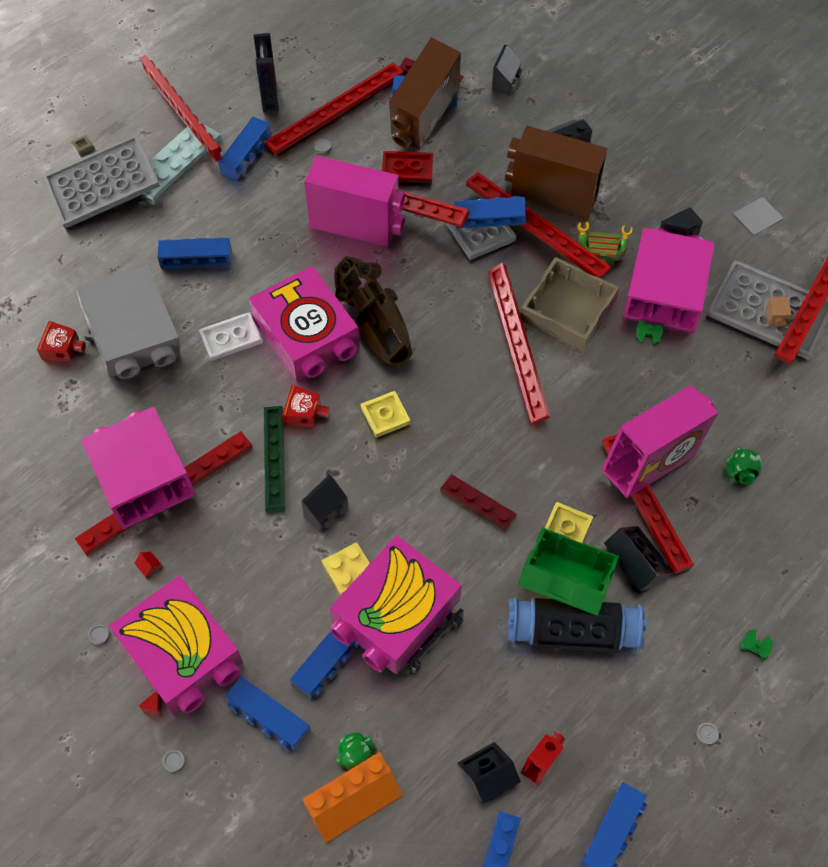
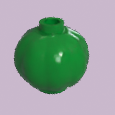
[725,447,763,484]
[336,732,377,770]

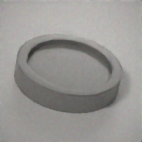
[315,139,332,154]
[88,624,110,645]
[696,722,719,745]
[162,750,185,773]

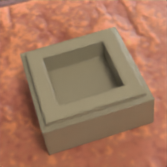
[71,135,95,156]

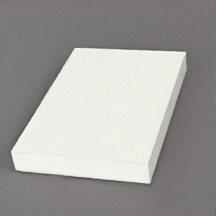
[199,312,263,361]

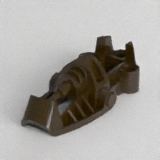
[334,256,417,366]

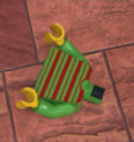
[577,222,633,267]

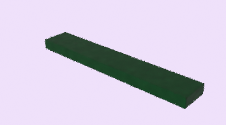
[264,406,286,512]

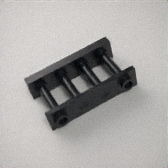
[253,33,279,112]
[405,608,464,677]

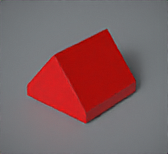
[134,551,163,579]
[139,692,162,717]

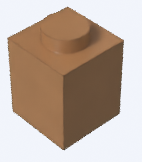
[765,297,792,326]

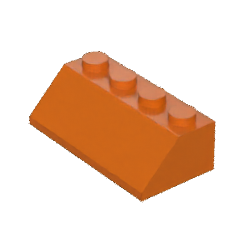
[302,752,403,843]

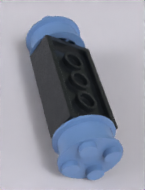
[507,597,647,652]

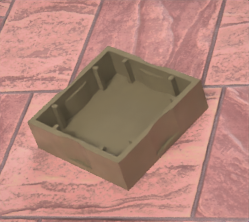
[520,257,619,351]

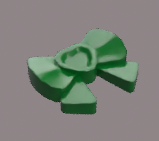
[636,321,663,345]
[741,629,773,660]

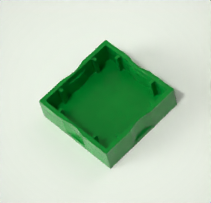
[518,527,619,616]

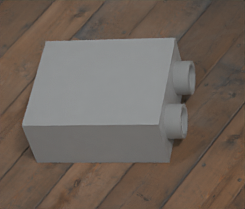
[76,265,180,379]

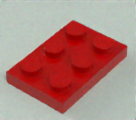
[382,151,434,183]

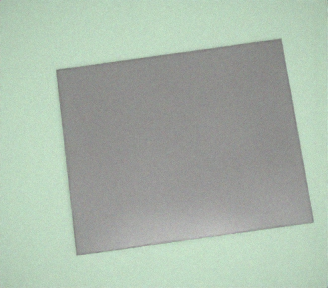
[733,197,784,235]

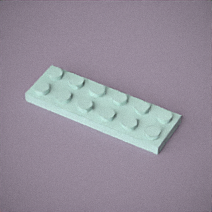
[144,121,221,201]

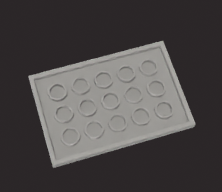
[42,134,160,229]
[706,260,828,360]

